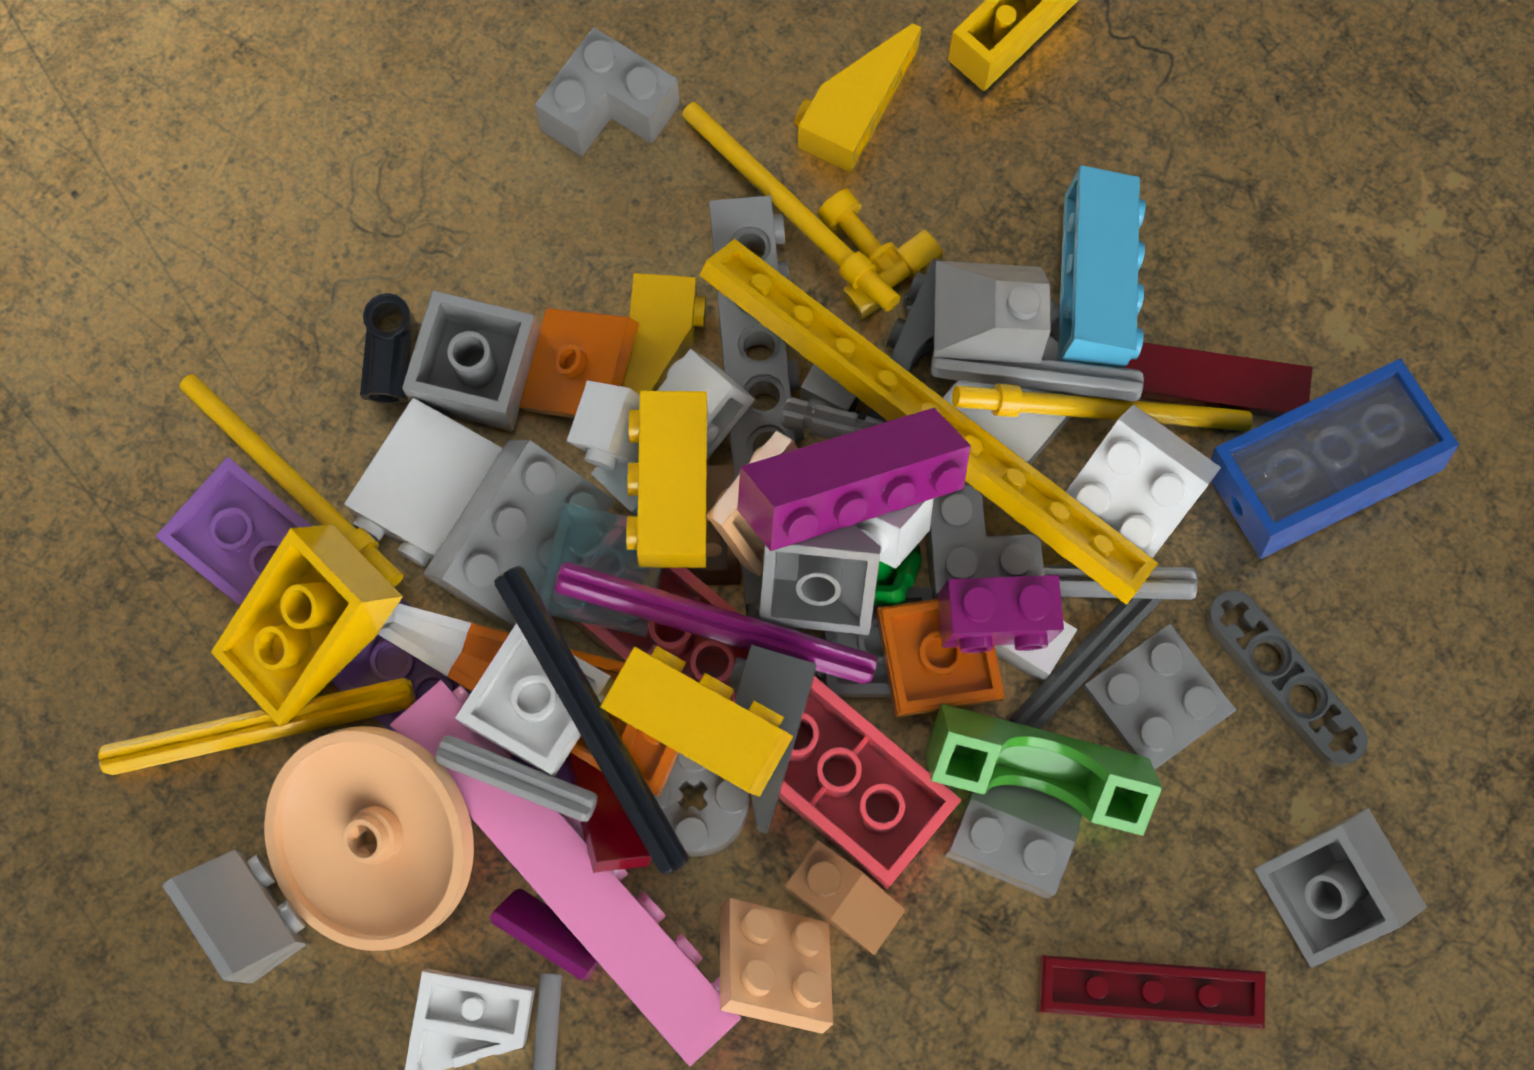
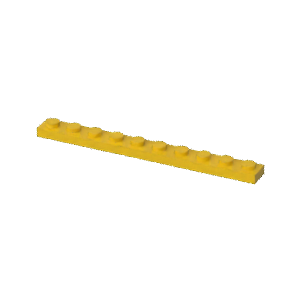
[699,239,1158,605]

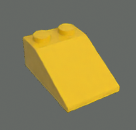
[211,524,403,726]

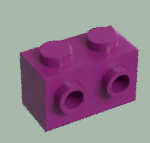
[937,575,1064,653]

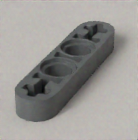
[1205,590,1368,767]

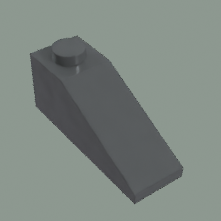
[728,645,817,834]

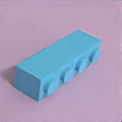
[1058,165,1146,368]

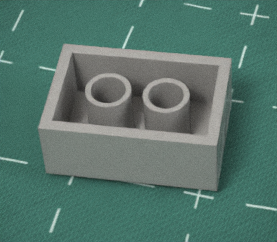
[423,440,615,632]

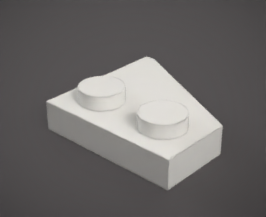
[405,968,535,1070]

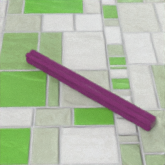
[554,562,877,684]

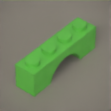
[924,703,1162,836]

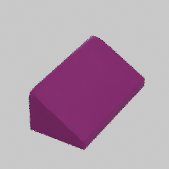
[489,889,599,981]

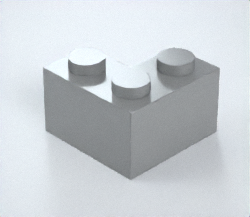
[535,27,680,157]
[925,485,1044,599]

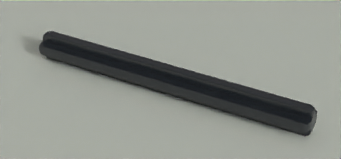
[494,566,689,874]

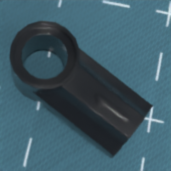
[360,293,418,405]

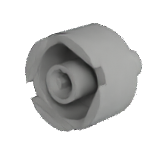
[654,753,749,857]

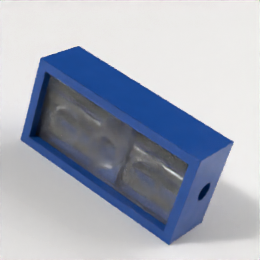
[1211,358,1459,559]

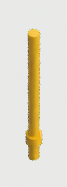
[682,102,901,312]
[179,373,403,587]
[952,383,1253,431]

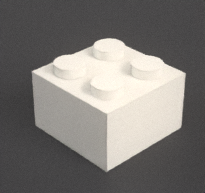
[1066,404,1221,558]

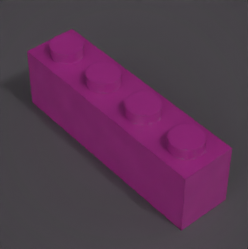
[737,408,971,551]

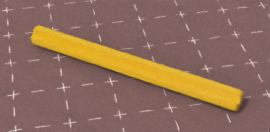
[98,678,415,775]

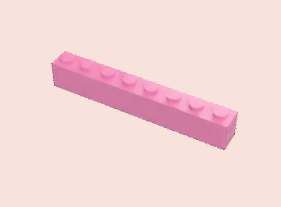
[390,680,742,1067]

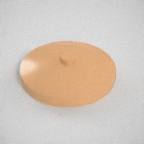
[264,726,474,951]

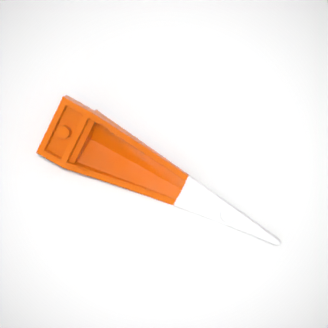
[378,603,679,798]

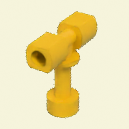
[817,188,943,321]

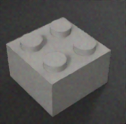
[402,290,540,432]

